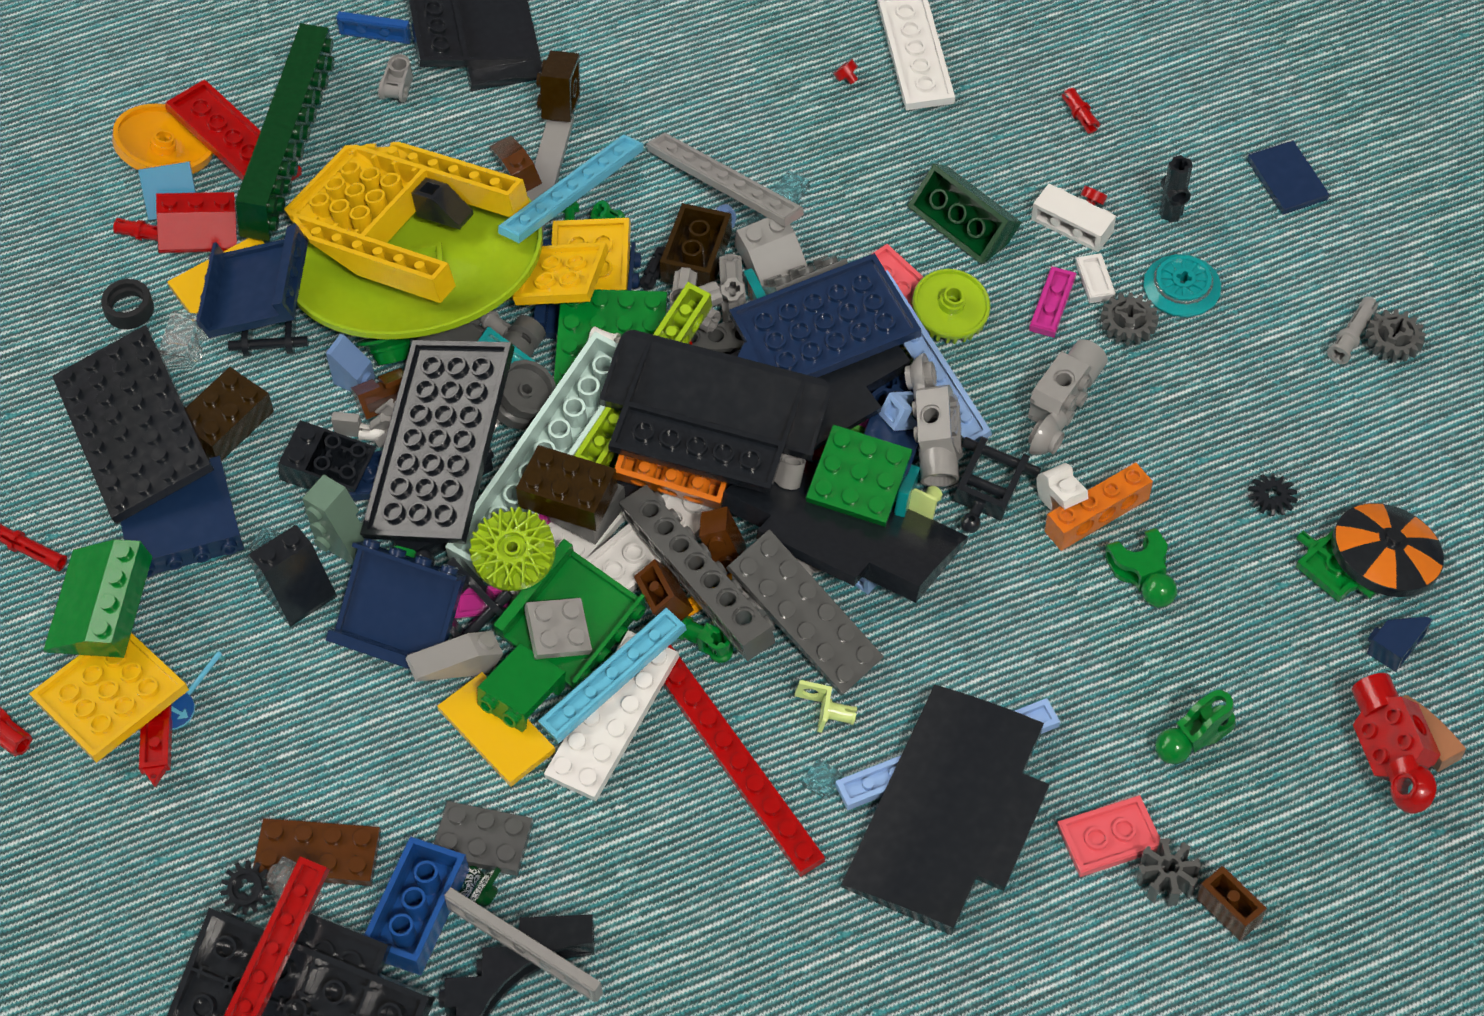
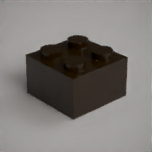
[536,50,580,122]

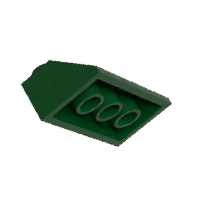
[907,164,1022,264]

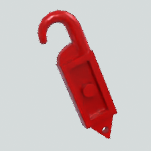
[139,704,173,787]

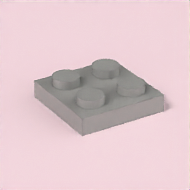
[524,598,592,660]

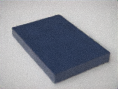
[1247,140,1330,215]

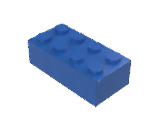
[364,836,469,976]

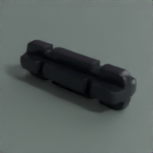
[639,246,665,291]

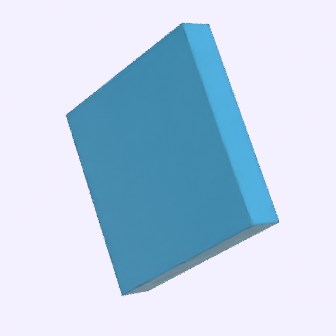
[138,161,196,220]

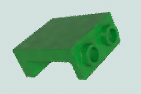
[477,644,566,732]

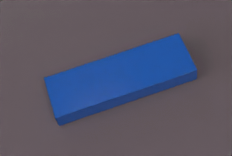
[336,11,412,44]

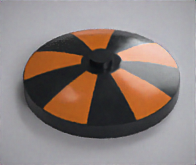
[1331,503,1444,597]

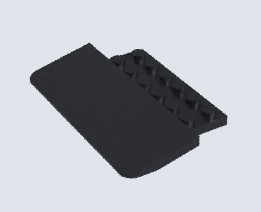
[406,0,542,92]
[599,330,832,494]

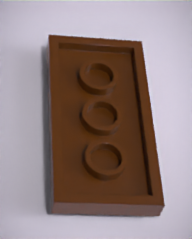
[253,818,381,886]

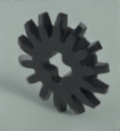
[1248,473,1298,516]
[220,860,273,915]

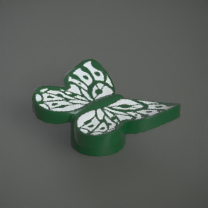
[459,866,501,907]

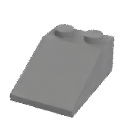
[734,217,808,286]

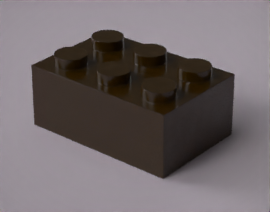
[660,203,732,287]
[186,367,274,461]
[516,445,618,532]

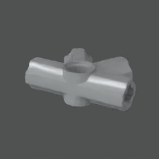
[718,254,746,323]
[669,268,723,333]

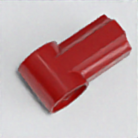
[0,707,33,757]

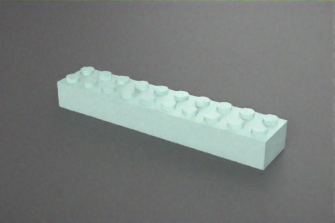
[445,332,618,576]

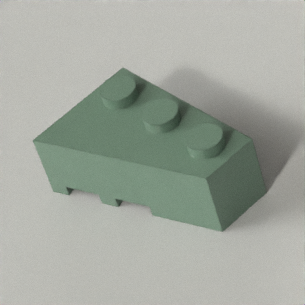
[302,475,377,565]

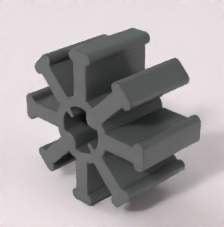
[1137,838,1201,906]

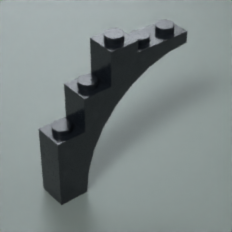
[439,914,595,1016]

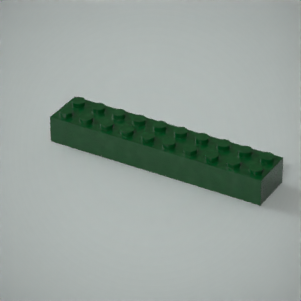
[235,23,335,241]

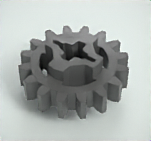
[1100,292,1159,346]
[1365,309,1426,362]

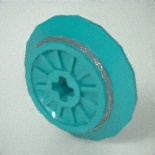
[1143,254,1221,318]

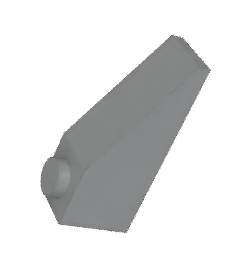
[406,631,503,682]

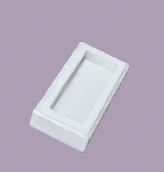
[1075,253,1116,303]

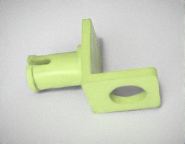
[908,486,943,519]
[794,680,857,733]

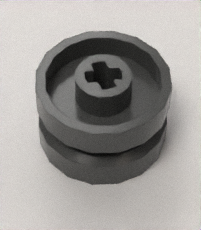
[497,360,556,429]

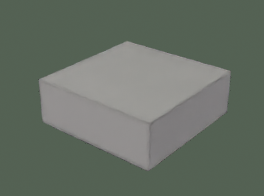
[331,412,362,437]

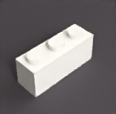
[1031,184,1116,252]

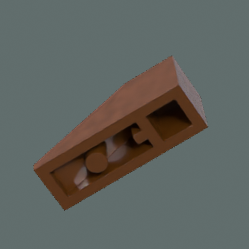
[489,135,542,192]

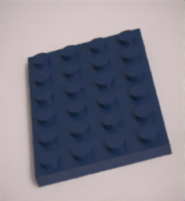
[729,253,921,377]

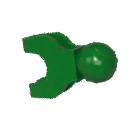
[1105,528,1178,608]
[1155,690,1236,765]

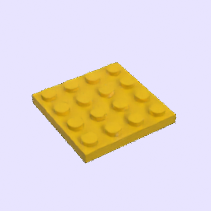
[29,633,189,763]

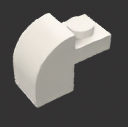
[1037,463,1088,511]

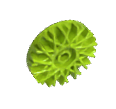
[911,269,990,344]
[469,507,556,591]

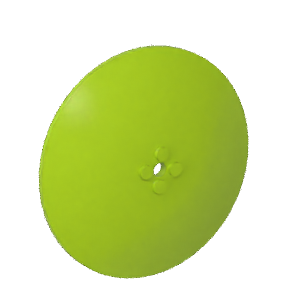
[297,197,543,339]

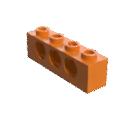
[615,454,728,509]
[1044,462,1153,551]

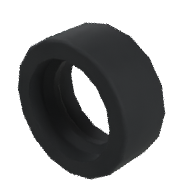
[101,279,154,330]

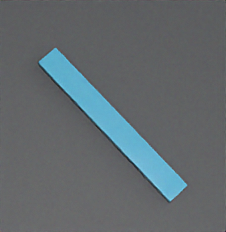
[498,134,644,243]

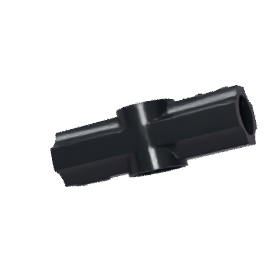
[1159,155,1193,223]

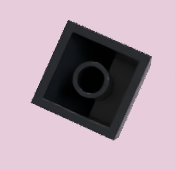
[248,525,337,627]

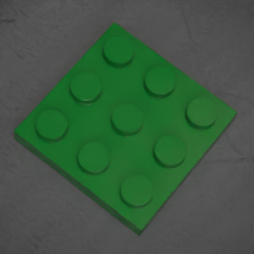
[806,425,912,527]

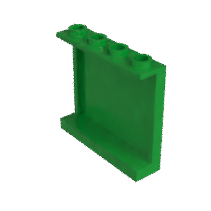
[494,539,646,689]

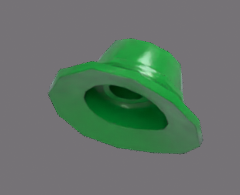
[357,338,411,365]

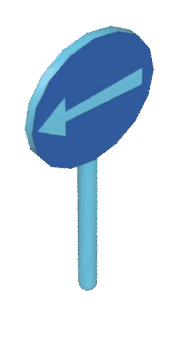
[171,651,222,730]

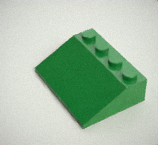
[43,539,152,658]

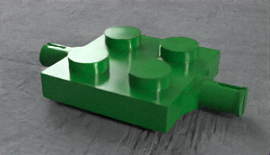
[1296,530,1376,602]

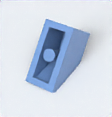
[326,334,375,392]

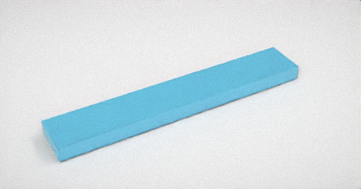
[538,608,687,743]

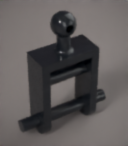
[228,306,309,357]
[953,436,1041,533]
[414,549,513,638]

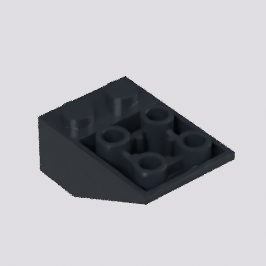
[278,420,376,492]

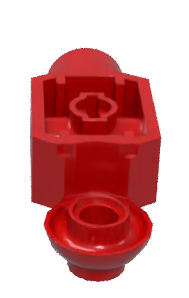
[1351,673,1441,814]

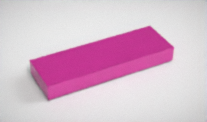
[1029,266,1077,338]

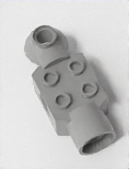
[1028,339,1108,455]
[905,353,963,487]

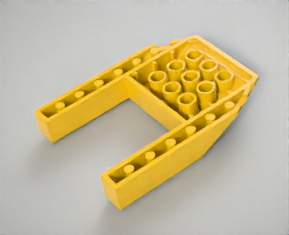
[284,142,529,303]

